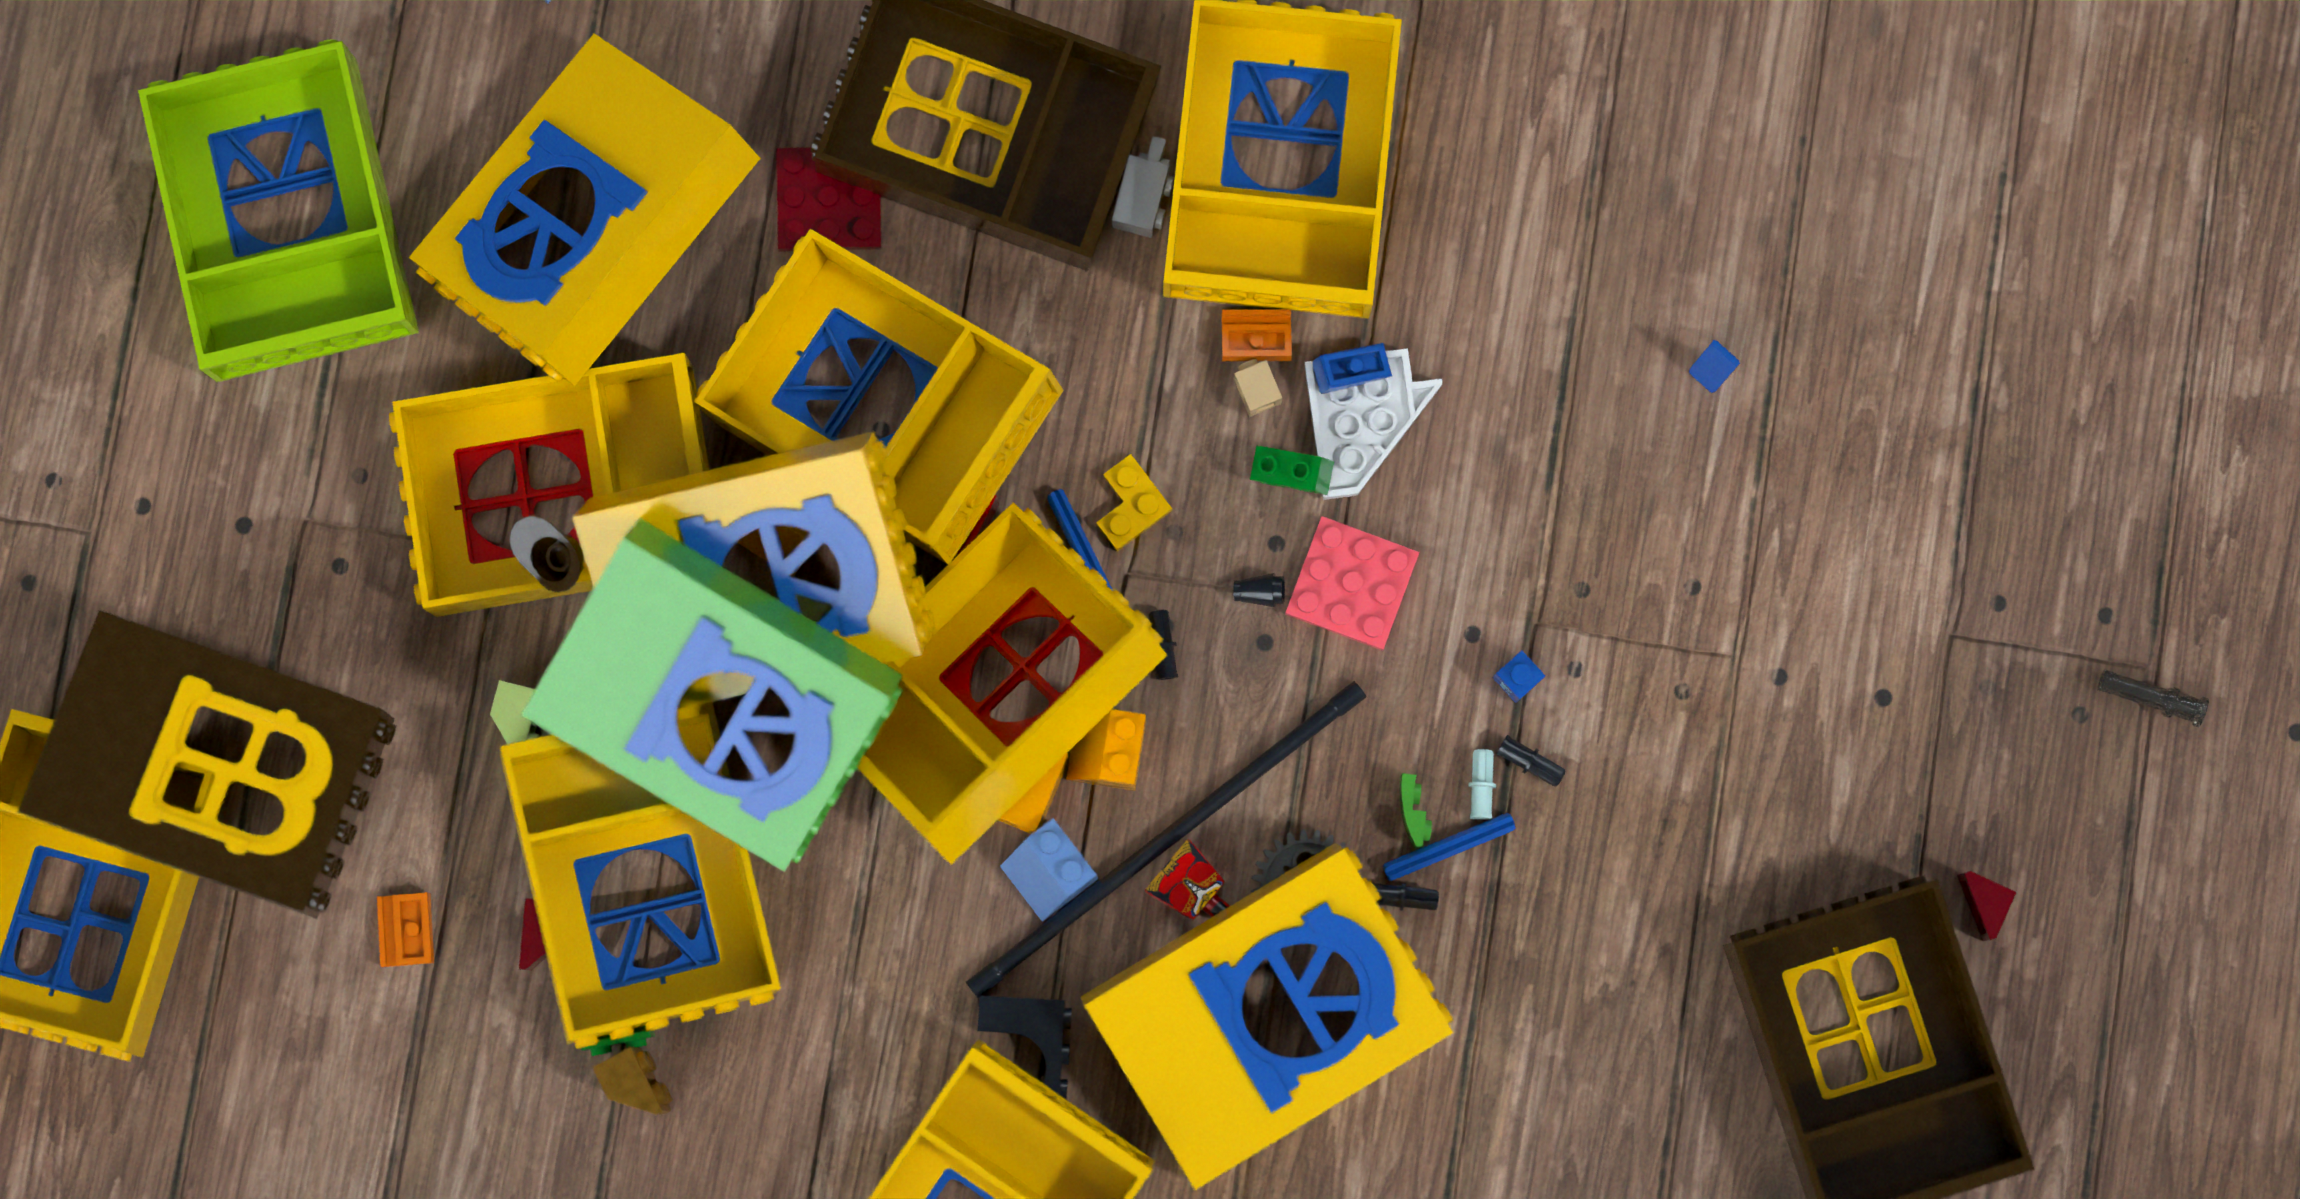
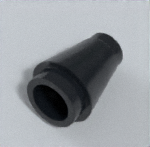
[1233,573,1285,608]

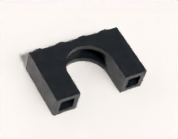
[977,996,1072,1099]

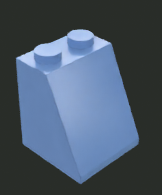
[1000,819,1098,922]

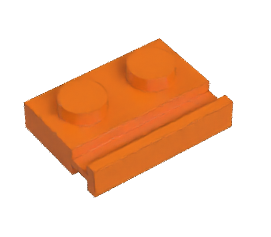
[1222,309,1292,361]
[377,892,434,967]

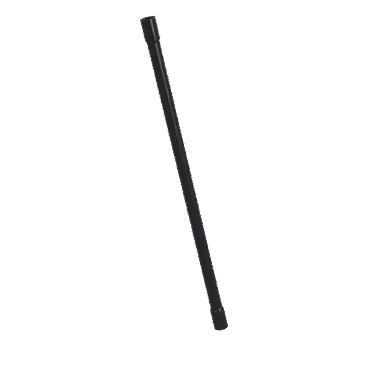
[966,681,1367,998]

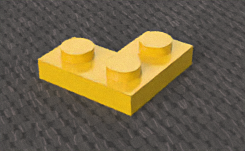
[1096,454,1173,552]

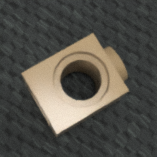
[1234,359,1282,417]

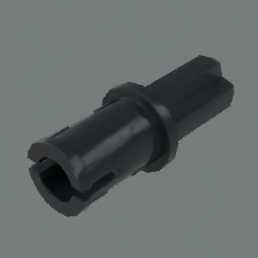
[1148,610,1178,680]
[1496,735,1565,787]
[1372,882,1439,911]

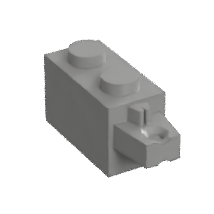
[1112,137,1174,238]

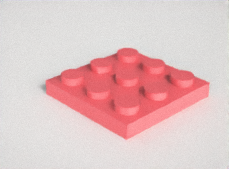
[1285,516,1420,651]

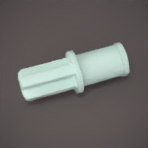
[1468,749,1496,820]

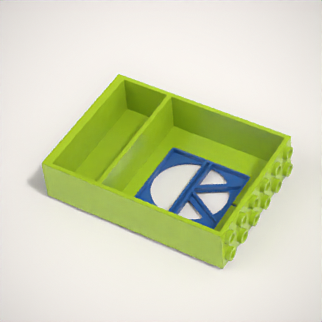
[138,39,419,382]

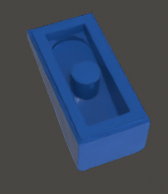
[1689,340,1740,393]
[1312,343,1392,394]

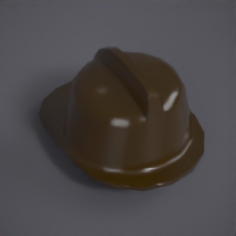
[510,516,584,593]

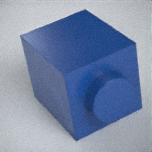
[1492,650,1545,703]

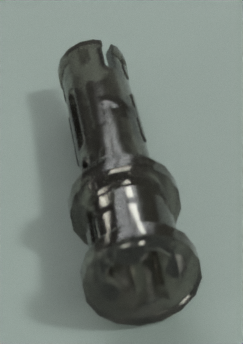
[2097,669,2209,728]

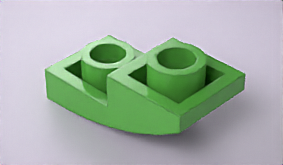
[1399,773,1432,848]

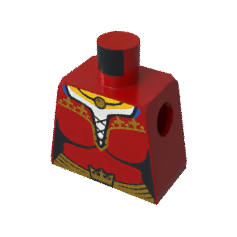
[1145,839,1230,921]

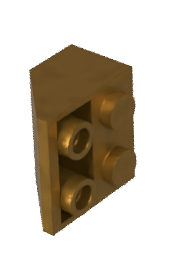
[592,1047,673,1115]

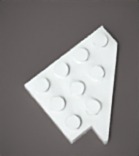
[1304,349,1442,500]

